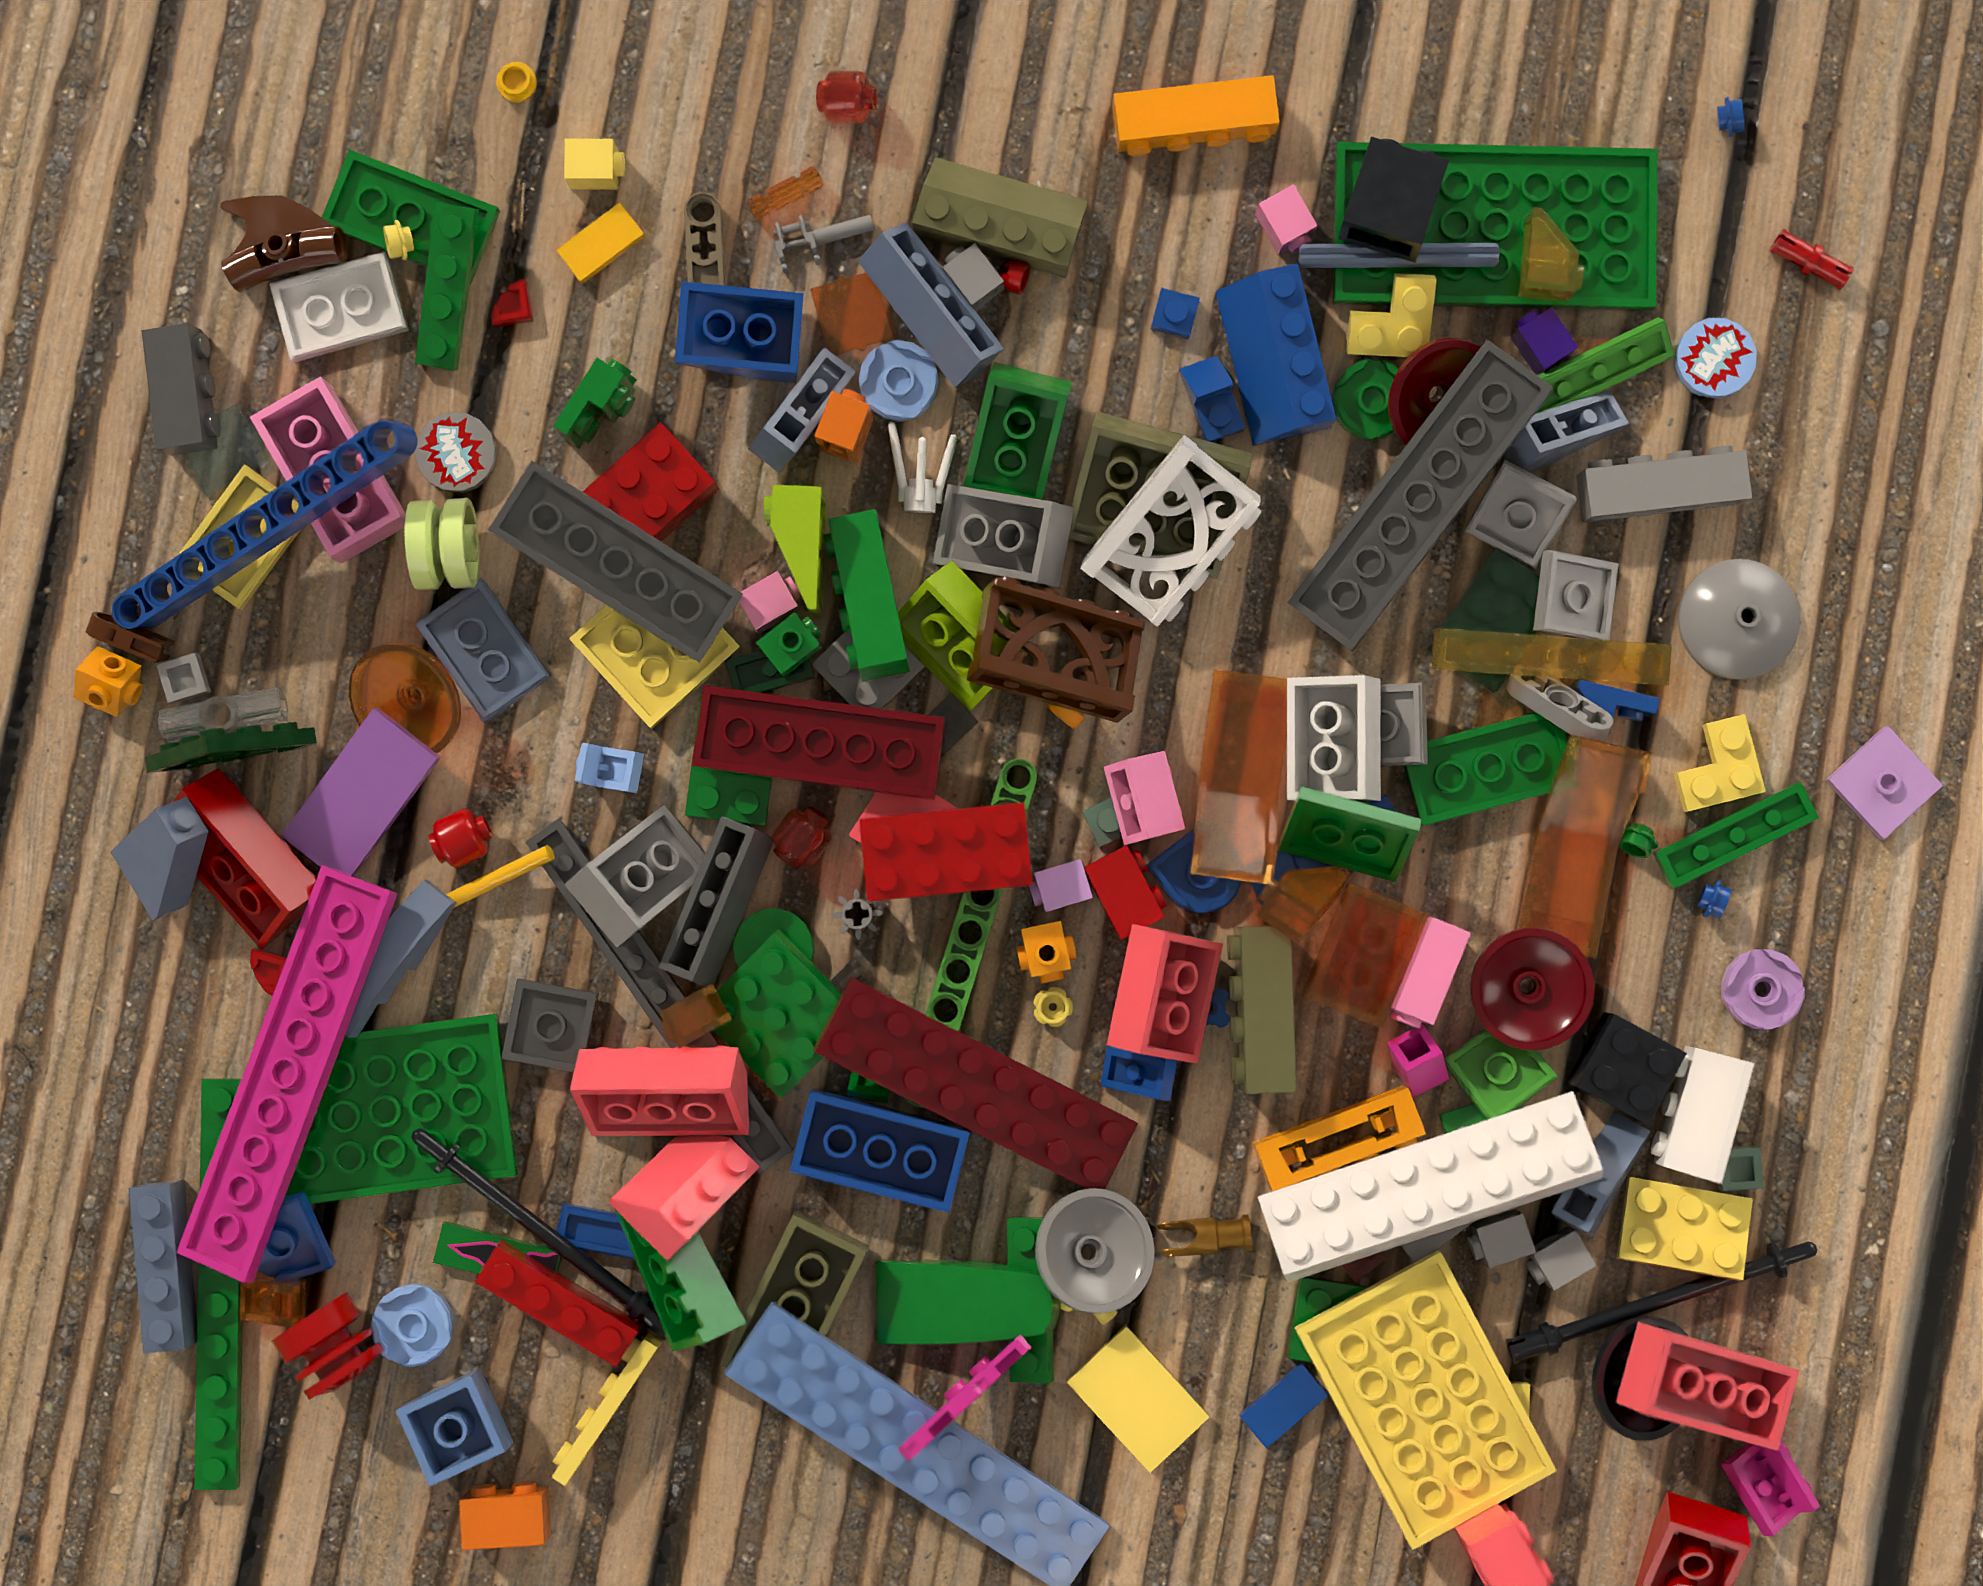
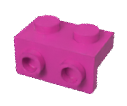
[1721,1441,1820,1536]

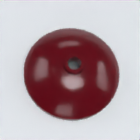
[1388,338,1481,446]
[1470,927,1595,1050]

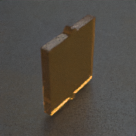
[810,272,893,355]

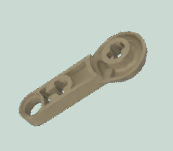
[675,192,726,337]

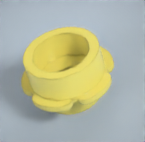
[383,220,414,260]
[1033,987,1073,1027]

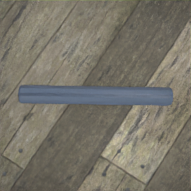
[1298,243,1500,268]

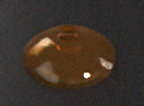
[349,642,461,753]

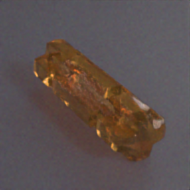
[747,167,823,220]

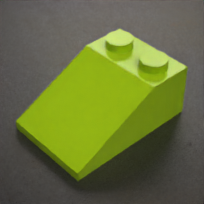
[763,485,826,619]

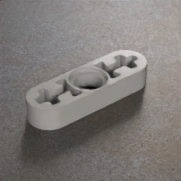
[1506,664,1613,745]

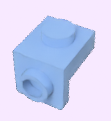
[575,743,644,794]

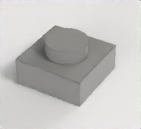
[156,653,211,704]

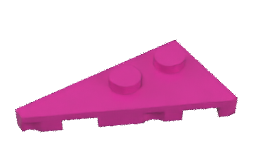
[898,1335,1031,1462]

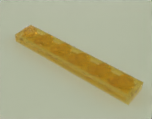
[1432,628,1672,685]

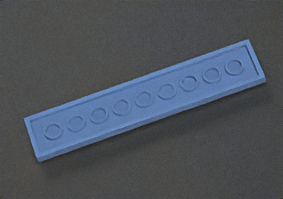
[725,1302,1110,1586]

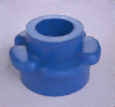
[1717,97,1745,137]
[1697,880,1731,919]

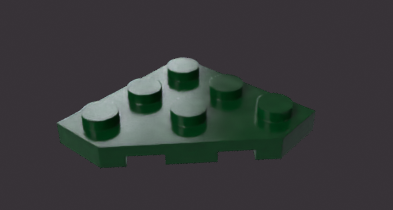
[145,722,317,773]

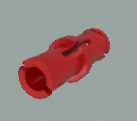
[1769,228,1854,291]

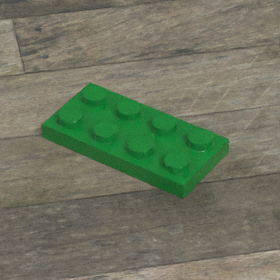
[322,149,501,285]
[1404,713,1579,826]

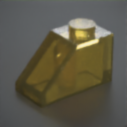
[1519,207,1584,302]

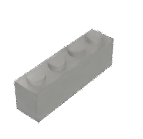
[1577,446,1752,523]

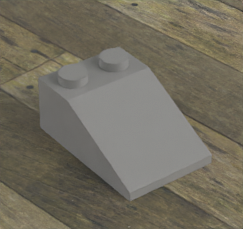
[933,484,1074,587]
[564,805,705,948]

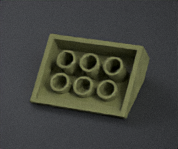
[1069,412,1252,579]

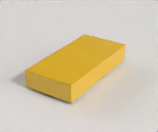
[556,202,645,284]

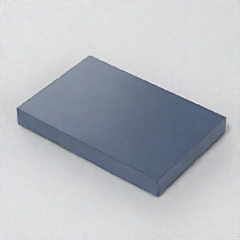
[415,578,551,723]

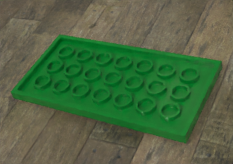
[1333,142,1658,311]

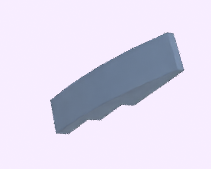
[345,880,457,1038]

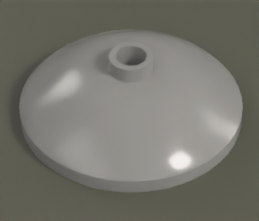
[1678,559,1800,680]
[1036,1188,1154,1314]

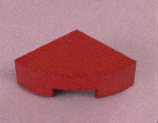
[491,279,534,328]
[250,948,287,996]

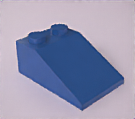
[675,281,804,383]

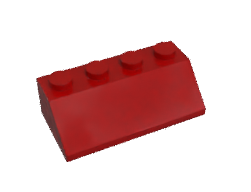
[174,768,317,950]

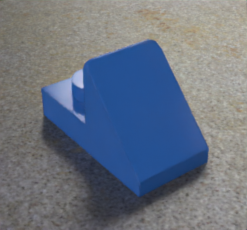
[1179,355,1245,442]
[1571,679,1660,735]
[1100,1046,1177,1101]

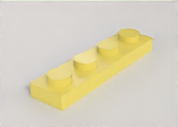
[552,1333,662,1486]

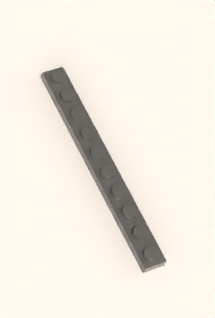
[525,819,793,1174]

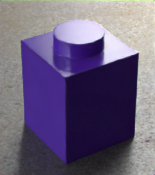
[1510,307,1578,375]

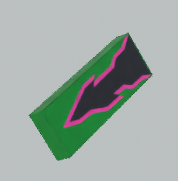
[433,1221,562,1274]

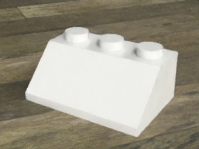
[1651,1046,1755,1184]

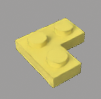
[1346,273,1437,357]
[1674,714,1766,812]

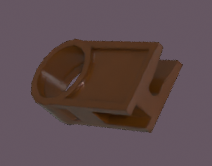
[85,612,175,663]

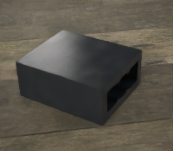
[1338,137,1449,263]

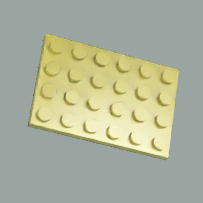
[1294,1250,1557,1550]

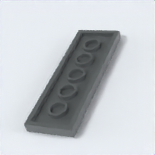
[487,460,743,663]

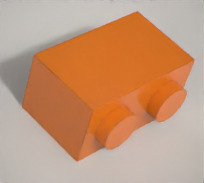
[814,389,874,464]
[459,1481,551,1550]

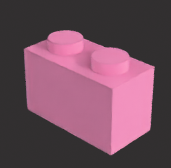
[1104,751,1185,845]

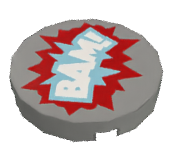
[415,412,497,493]

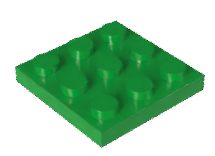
[696,929,842,1099]

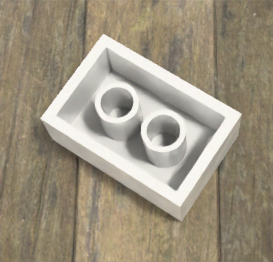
[1287,675,1381,801]

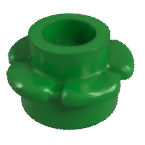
[1618,823,1658,858]

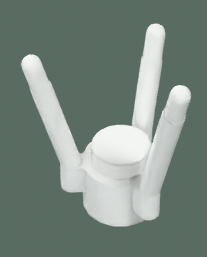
[888,421,957,513]

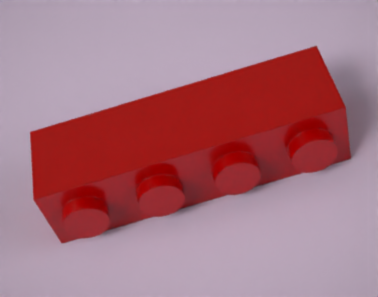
[474,1239,641,1367]

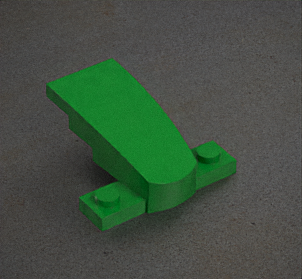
[876,1216,1061,1384]

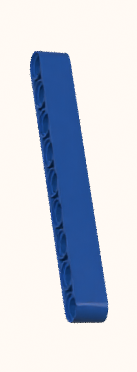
[112,420,417,629]

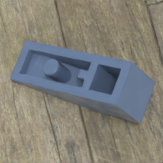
[748,347,856,473]
[1503,390,1629,472]

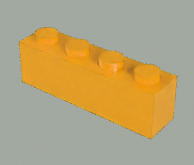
[1112,75,1280,156]

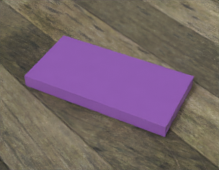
[281,707,441,876]

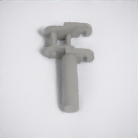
[772,215,874,274]

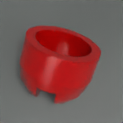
[999,260,1031,295]

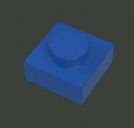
[1150,288,1200,339]

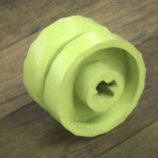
[404,498,480,590]

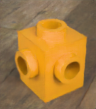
[73,646,143,717]
[1016,921,1077,983]

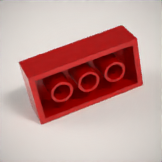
[583,422,719,542]
[859,802,1033,902]

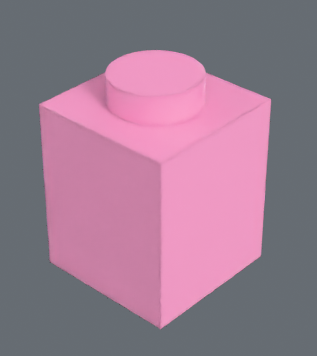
[1255,184,1318,255]
[739,571,802,634]

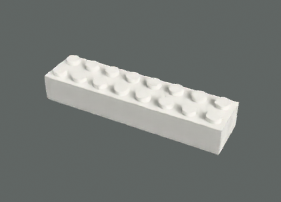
[1258,1091,1603,1283]

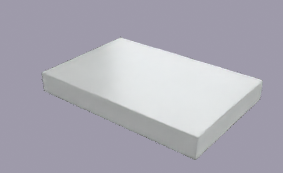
[270,251,409,363]

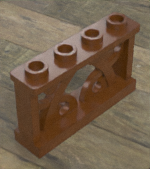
[966,577,1145,723]

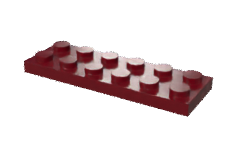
[691,685,946,800]

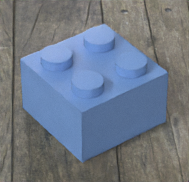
[396,1368,514,1487]

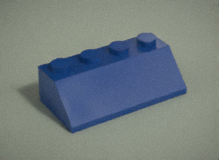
[1215,263,1336,446]

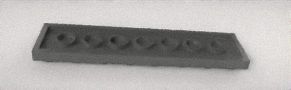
[1287,339,1554,652]

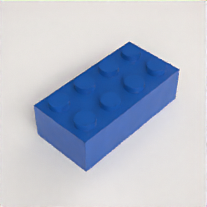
[789,1088,970,1213]

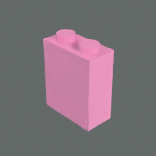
[1383,917,1471,1029]

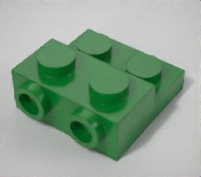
[553,357,637,449]

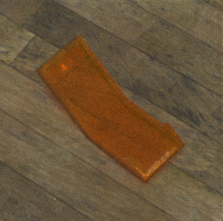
[1190,669,1287,885]
[1516,735,1652,960]

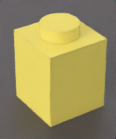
[564,139,625,190]

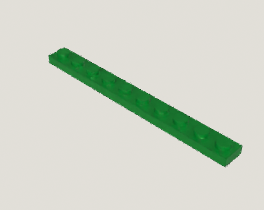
[194,1078,243,1490]

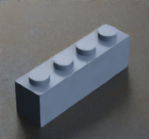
[858,222,1004,388]
[128,1179,197,1354]

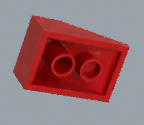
[1635,1491,1751,1586]

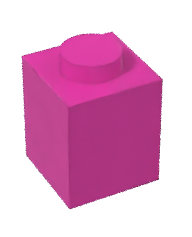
[1387,1024,1449,1098]

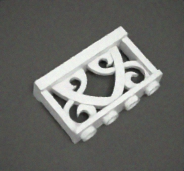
[1080,435,1261,627]

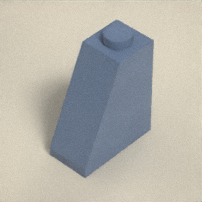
[110,797,208,921]

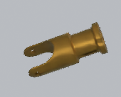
[1157,1214,1252,1257]

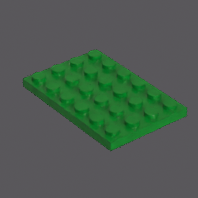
[285,1013,518,1204]

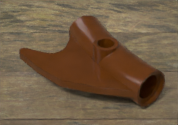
[220,195,348,293]

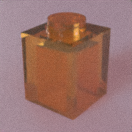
[659,984,732,1049]

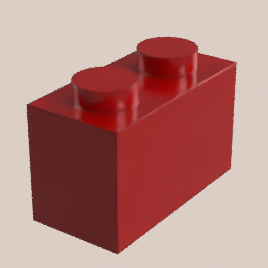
[1084,845,1167,940]

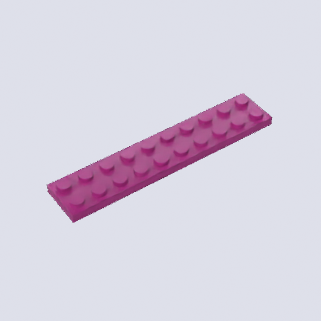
[176,865,398,1283]

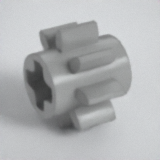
[832,889,884,939]

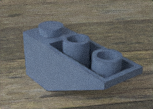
[1551,1112,1651,1238]

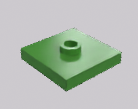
[1444,1029,1558,1120]

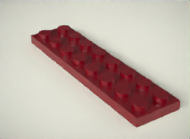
[813,977,1138,1189]

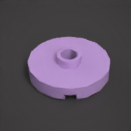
[1721,949,1805,1029]

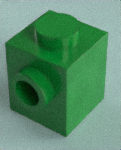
[756,612,823,678]

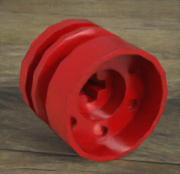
[272,1292,384,1400]

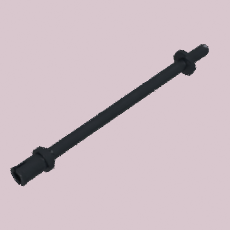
[411,1129,667,1341]
[1505,1241,1818,1365]

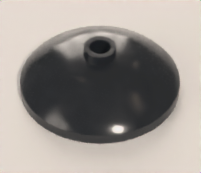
[1592,1316,1688,1441]

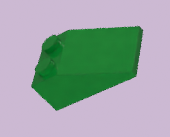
[963,362,1072,500]

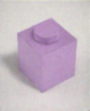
[1029,859,1093,912]

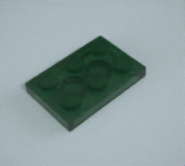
[1427,548,1540,693]

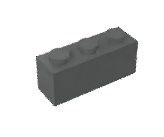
[141,323,221,456]

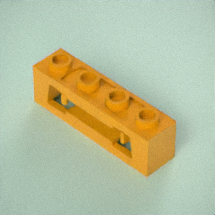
[1252,1085,1426,1192]

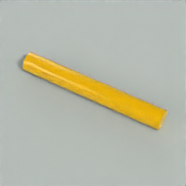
[446,845,555,908]

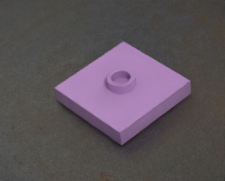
[1825,726,1943,840]

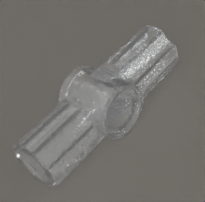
[157,687,289,744]

